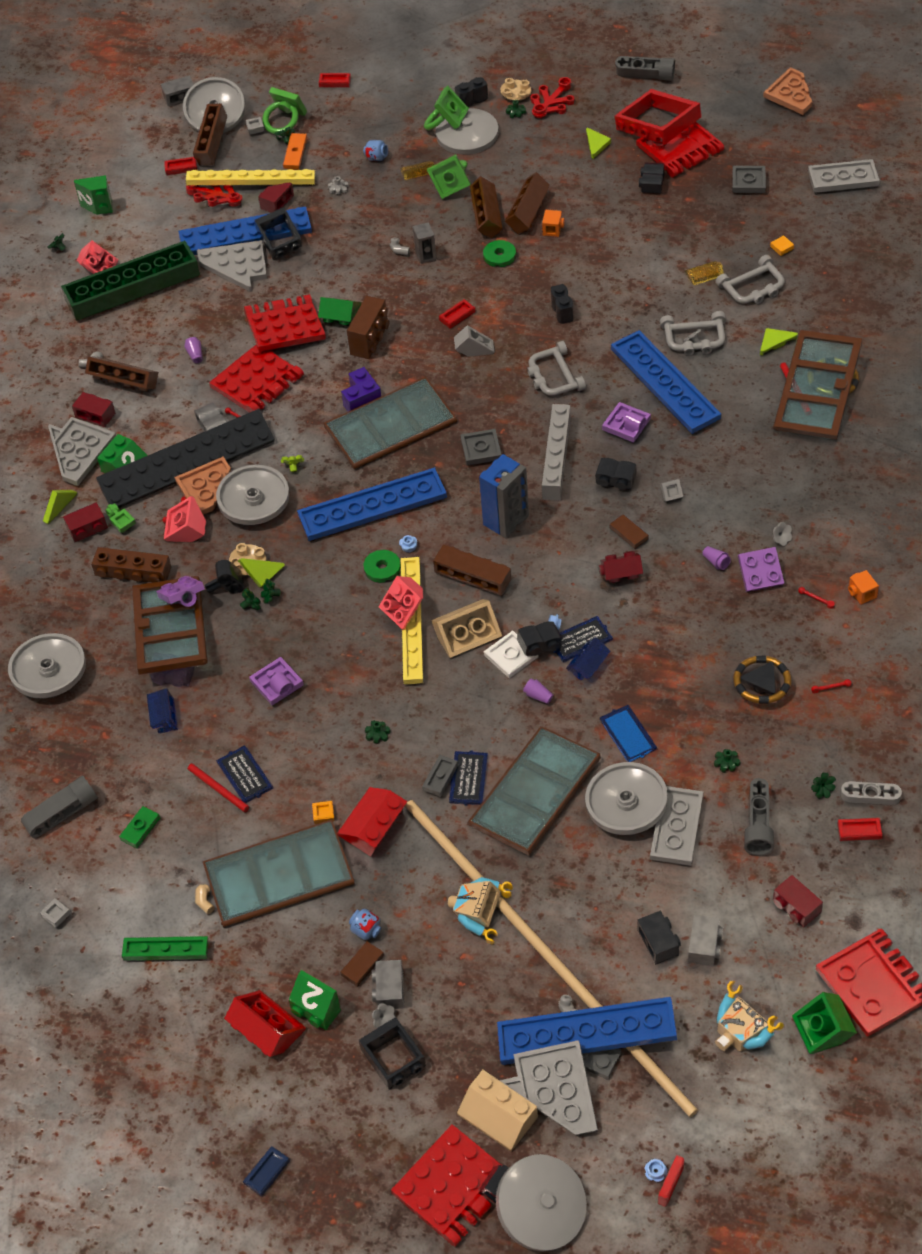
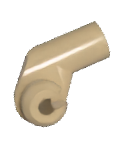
[195,884,215,914]

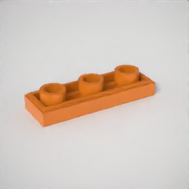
[283,133,307,170]

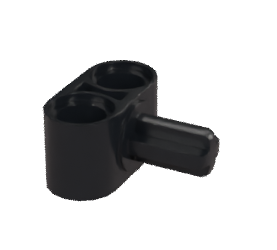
[205,560,244,594]

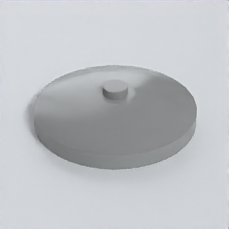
[183,77,245,133]
[436,108,499,155]
[216,465,289,525]
[8,633,86,698]
[585,762,668,835]
[496,1154,587,1251]

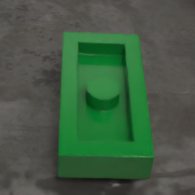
[119,806,160,849]

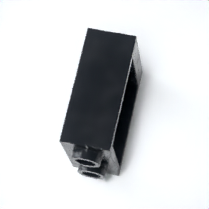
[254,207,302,259]
[359,1017,426,1089]

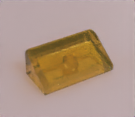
[400,161,435,180]
[685,261,724,285]

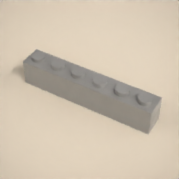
[542,404,571,501]

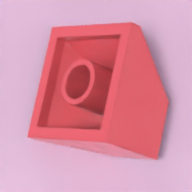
[163,496,206,542]

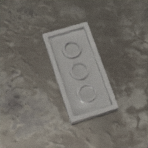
[808,159,880,193]
[650,786,703,866]

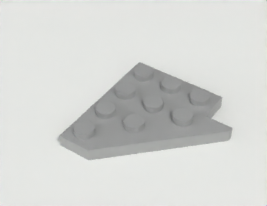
[197,240,267,291]
[48,417,116,486]
[499,1040,598,1135]

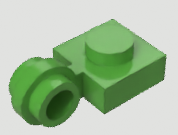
[105,504,136,533]

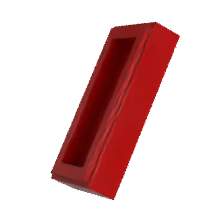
[319,73,351,87]
[164,157,197,176]
[439,299,476,329]
[837,818,882,841]
[658,1155,685,1207]

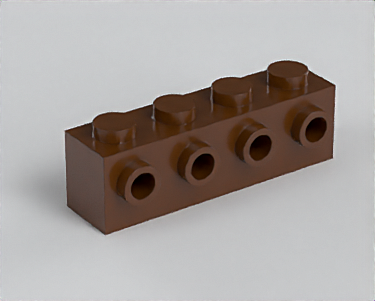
[193,104,228,166]
[505,172,550,234]
[470,176,503,239]
[85,356,159,392]
[433,545,512,596]
[91,547,172,583]

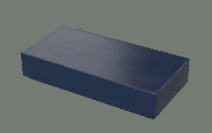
[243,1146,290,1197]

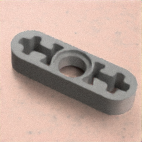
[841,781,902,805]

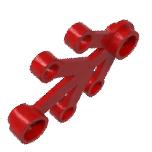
[530,77,575,118]
[186,185,243,207]

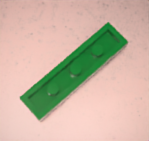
[122,936,209,961]

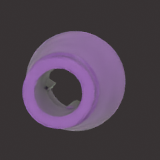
[184,337,203,363]
[703,546,731,570]
[523,678,554,704]

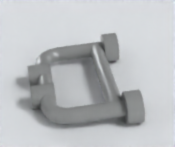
[715,255,785,304]
[660,311,726,356]
[527,341,586,396]

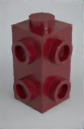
[598,551,643,583]

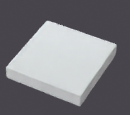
[484,631,538,678]

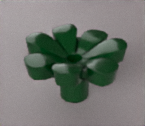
[506,100,526,118]
[274,127,295,144]
[47,233,66,251]
[261,579,281,603]
[240,588,261,610]
[365,720,391,743]
[714,749,740,772]
[811,772,836,799]

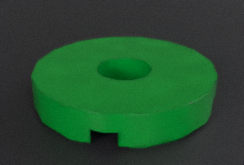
[483,240,516,267]
[363,550,401,583]

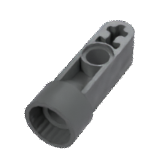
[615,56,675,81]
[21,775,98,838]
[744,778,774,856]

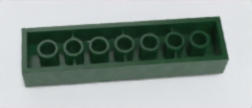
[61,241,200,321]

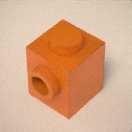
[542,210,565,237]
[848,570,879,605]

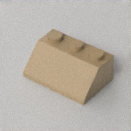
[431,599,502,658]
[457,1070,538,1152]

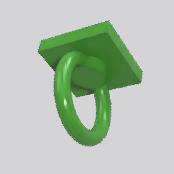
[424,86,469,130]
[262,87,307,134]
[427,155,471,199]

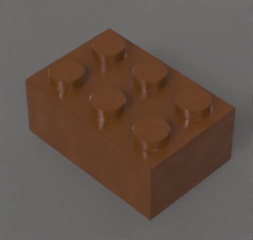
[347,296,389,359]

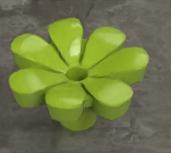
[281,455,304,472]

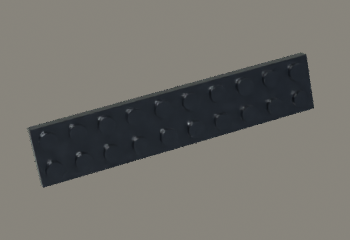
[96,409,275,508]

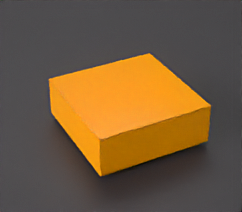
[770,236,794,256]
[312,801,335,824]

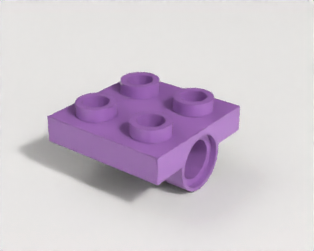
[602,402,651,443]
[738,547,784,592]
[156,576,205,607]
[249,657,304,705]

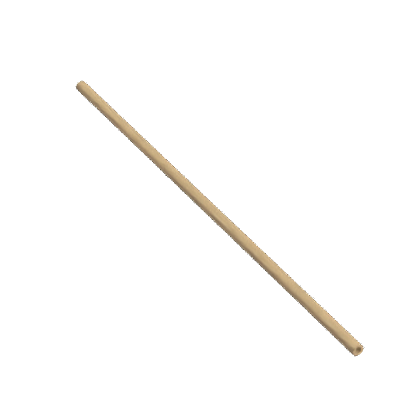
[405,800,698,1118]

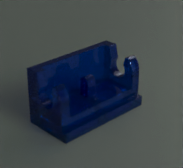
[566,637,611,680]
[147,688,178,733]

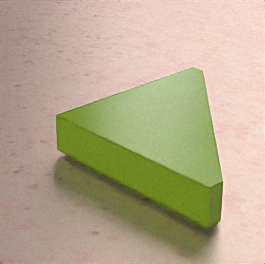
[586,127,611,159]
[760,328,798,356]
[43,490,77,524]
[238,558,285,587]

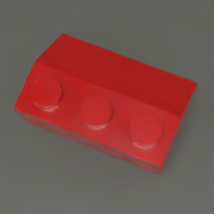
[337,787,407,857]
[224,990,306,1057]

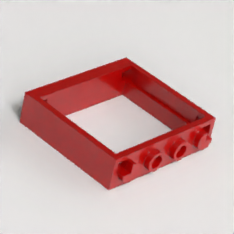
[615,89,702,145]

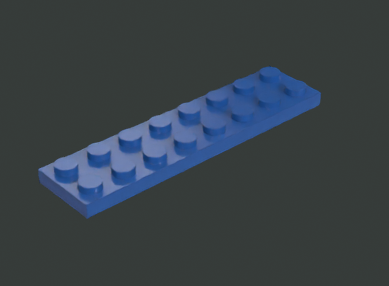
[178,206,312,255]
[611,330,721,434]
[297,467,447,541]
[497,997,677,1065]

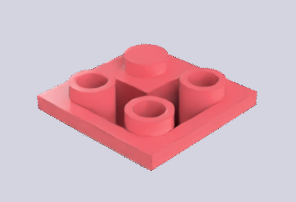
[77,240,119,274]
[379,576,423,629]

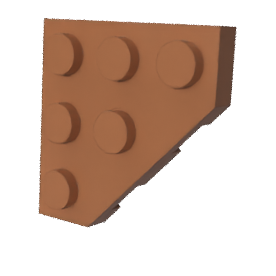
[763,67,812,115]
[175,456,232,515]

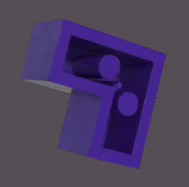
[341,367,381,412]

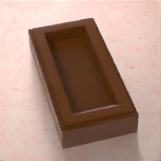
[610,515,649,549]
[340,941,384,987]

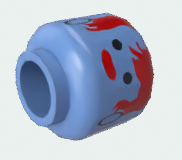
[363,140,388,161]
[349,909,381,940]

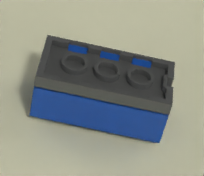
[479,454,529,538]

